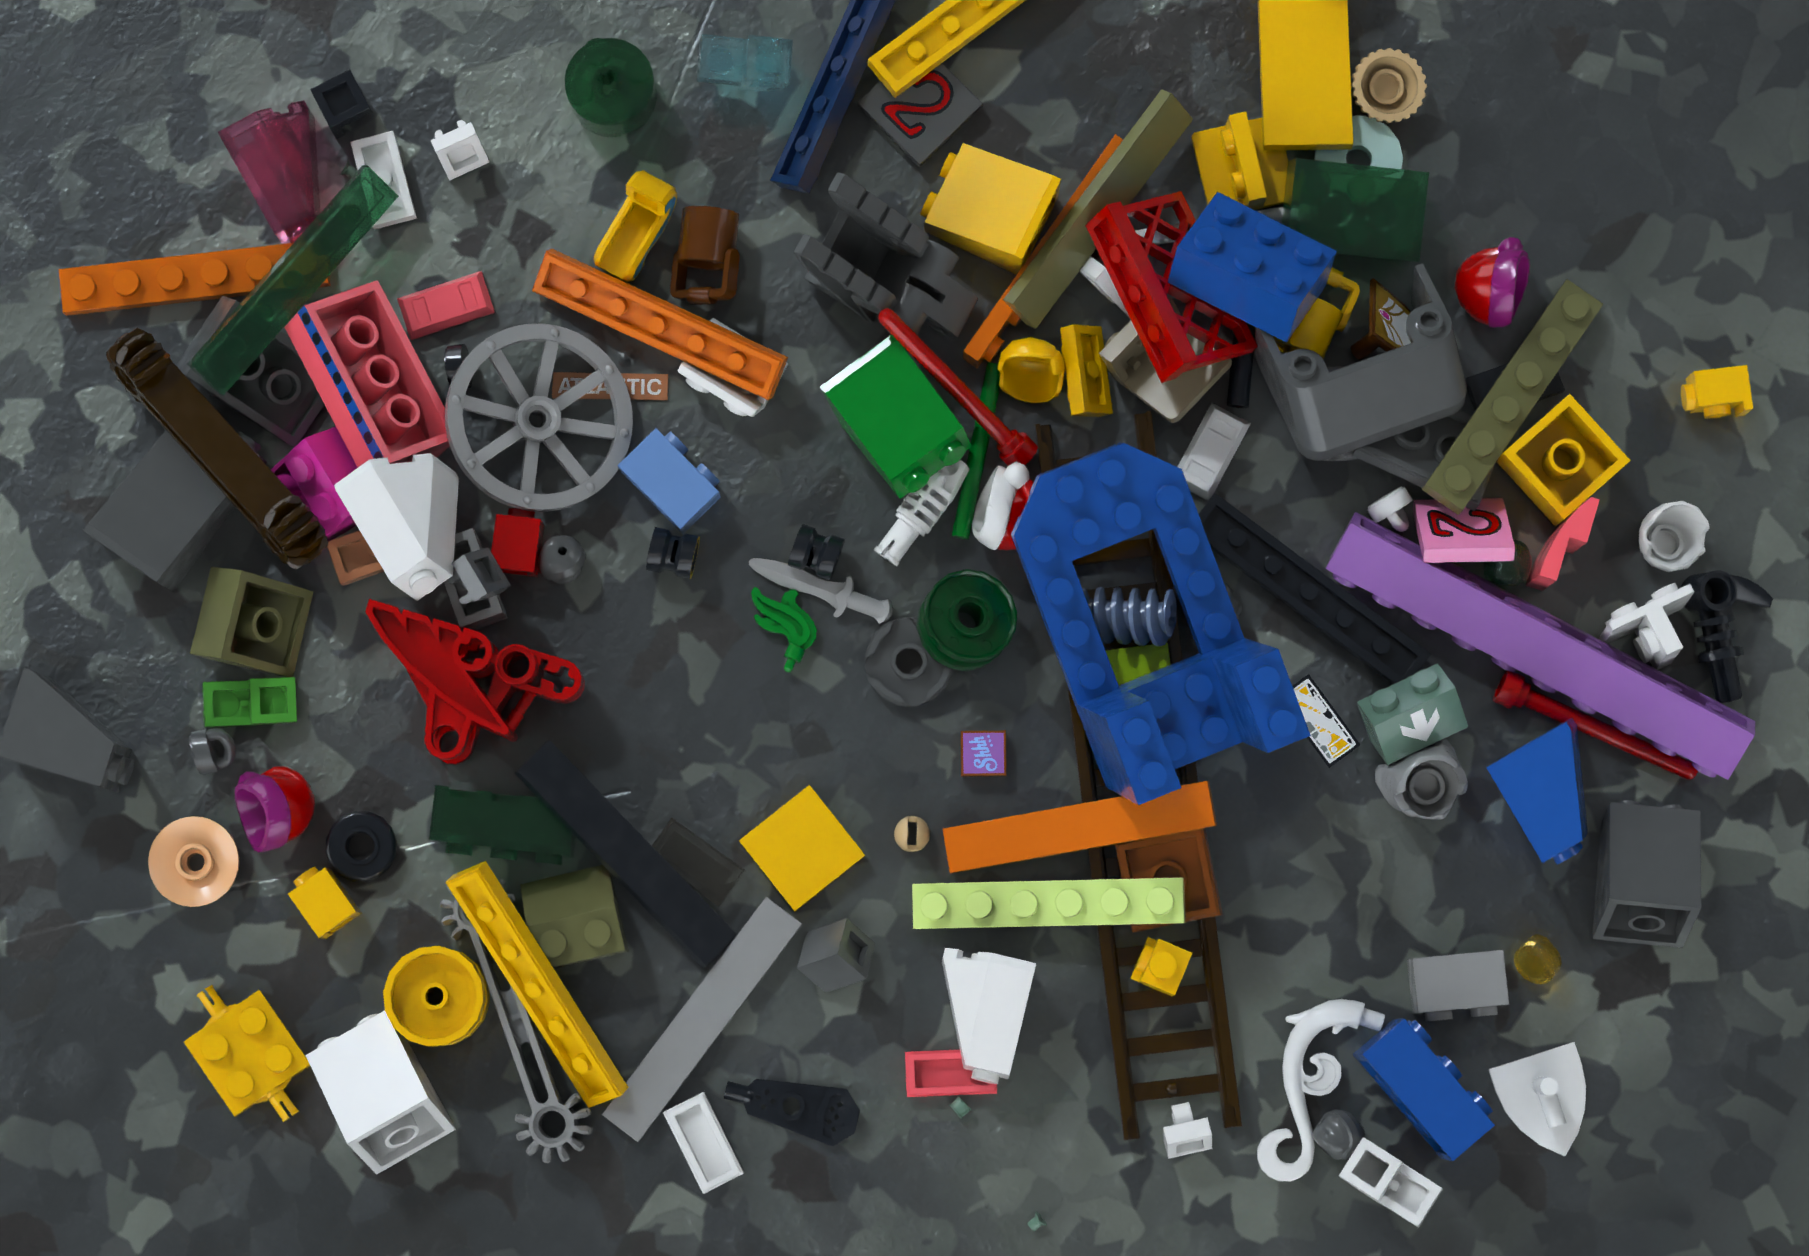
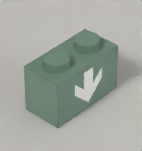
[1357,663,1468,766]

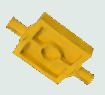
[183,985,310,1122]

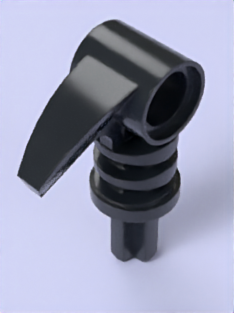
[1681,570,1773,703]

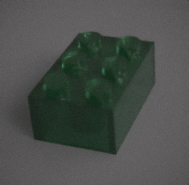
[1281,158,1429,263]

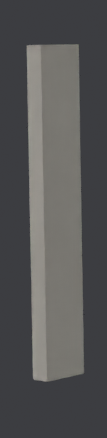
[602,897,802,1142]

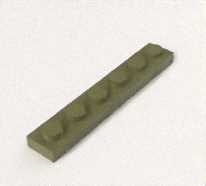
[1421,279,1603,515]

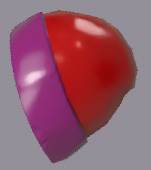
[1454,237,1530,328]
[235,766,315,852]

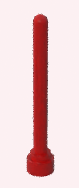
[878,308,1038,466]
[1493,670,1698,780]

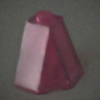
[218,100,321,243]

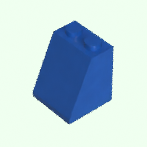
[1487,718,1588,865]

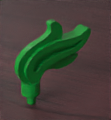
[751,587,817,672]

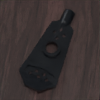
[724,1079,860,1146]

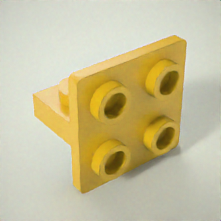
[1191,111,1297,210]

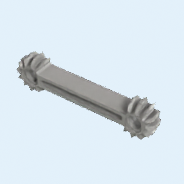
[440,879,592,1163]

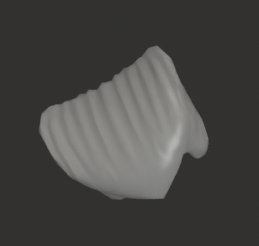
[1375,738,1468,820]

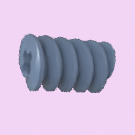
[1083,586,1177,646]

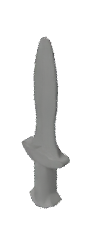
[749,558,893,625]

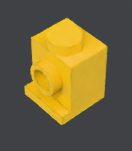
[1681,365,1753,419]
[1130,937,1192,996]

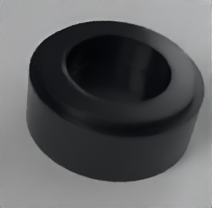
[444,344,473,388]

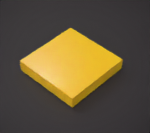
[739,785,865,912]

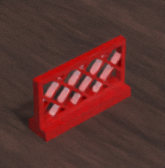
[1085,191,1258,383]

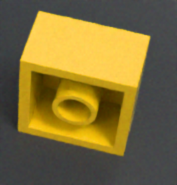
[1496,394,1631,527]

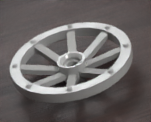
[445,323,633,512]

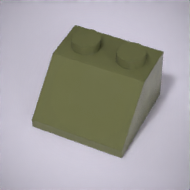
[190,567,314,677]
[520,865,629,969]

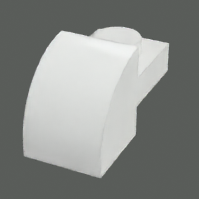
[1339,1137,1443,1228]

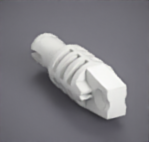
[874,459,970,567]

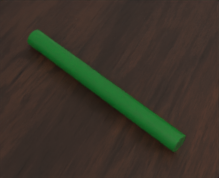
[952,363,1000,540]

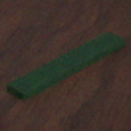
[187,165,399,395]

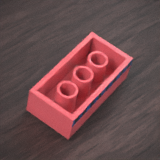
[284,280,450,468]

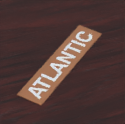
[552,372,668,400]

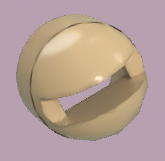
[894,816,930,852]

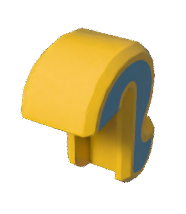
[593,170,678,283]

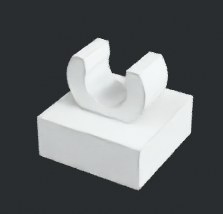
[431,120,489,181]
[1163,1102,1212,1159]

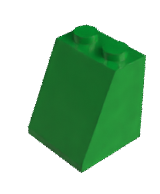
[820,335,972,499]

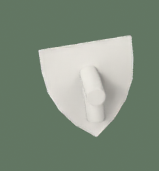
[1488,1042,1586,1156]

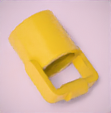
[1273,267,1360,359]

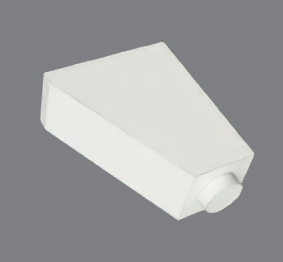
[334,453,459,601]
[942,948,1036,1084]

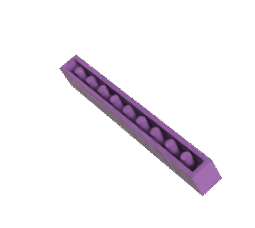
[1326,512,1755,780]

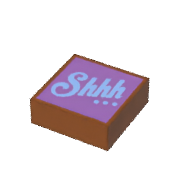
[961,730,1006,777]

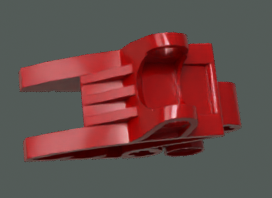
[365,599,585,765]

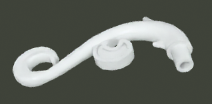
[1257,999,1385,1182]

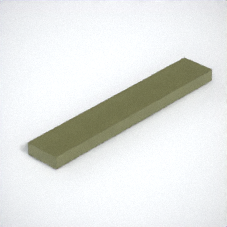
[1003,89,1193,329]

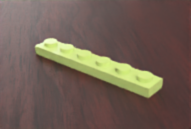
[912,877,1185,929]

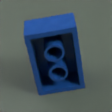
[1167,192,1337,343]
[1353,1018,1495,1161]

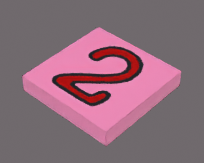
[1413,498,1515,563]

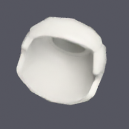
[1639,501,1710,572]

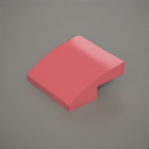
[1526,497,1600,591]

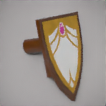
[1351,278,1411,360]

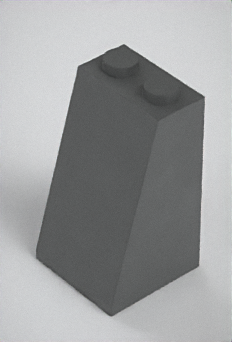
[83,431,267,592]

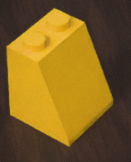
[920,143,1061,275]

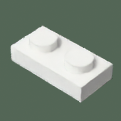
[350,131,417,230]

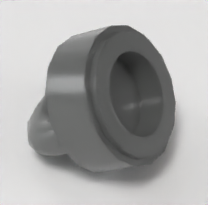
[189,728,236,775]

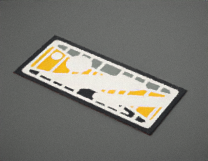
[1293,674,1360,768]

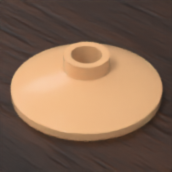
[148,816,239,907]

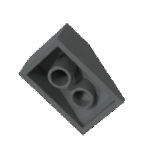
[176,295,324,448]

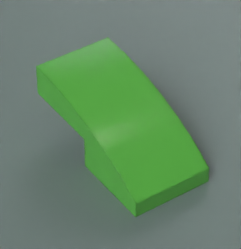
[202,677,297,728]

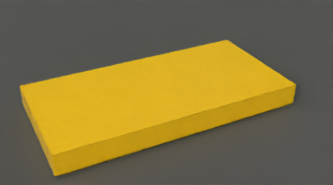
[1258,0,1353,151]

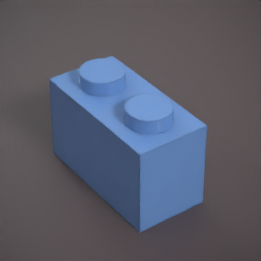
[617,428,721,534]

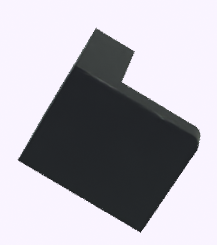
[310,69,372,140]

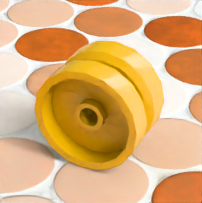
[383,946,490,1047]

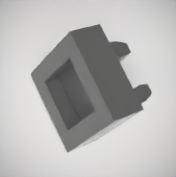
[447,547,511,604]

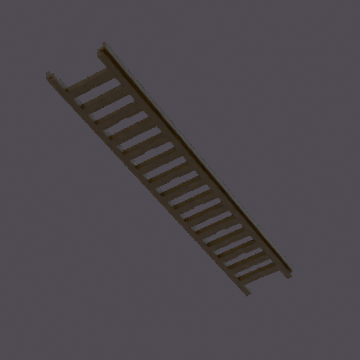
[1035,411,1242,1141]

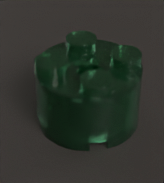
[565,38,657,138]

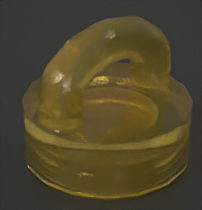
[1514,934,1562,985]

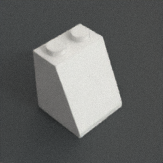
[306,1011,456,1175]

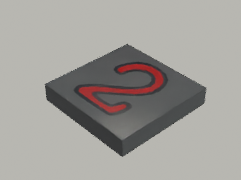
[858,63,983,168]

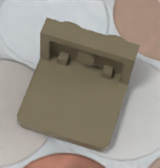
[1099,295,1232,423]

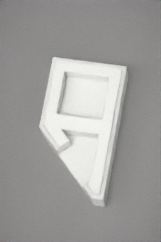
[1079,256,1130,318]

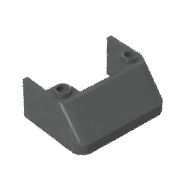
[1255,263,1467,461]

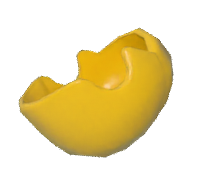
[997,337,1065,403]

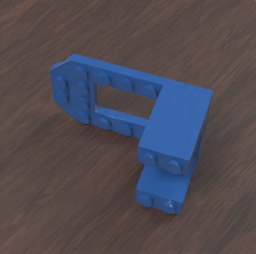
[1011,442,1311,805]

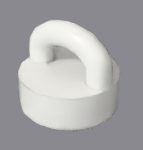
[1367,486,1413,532]

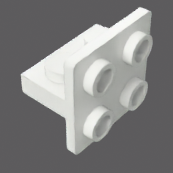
[1599,583,1694,670]

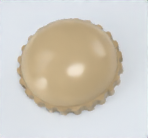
[1351,48,1427,123]

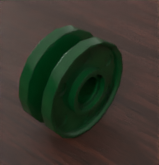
[917,569,1017,671]

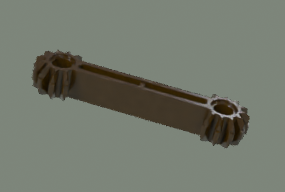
[106,328,328,569]

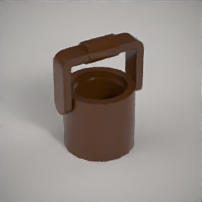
[670,206,740,305]

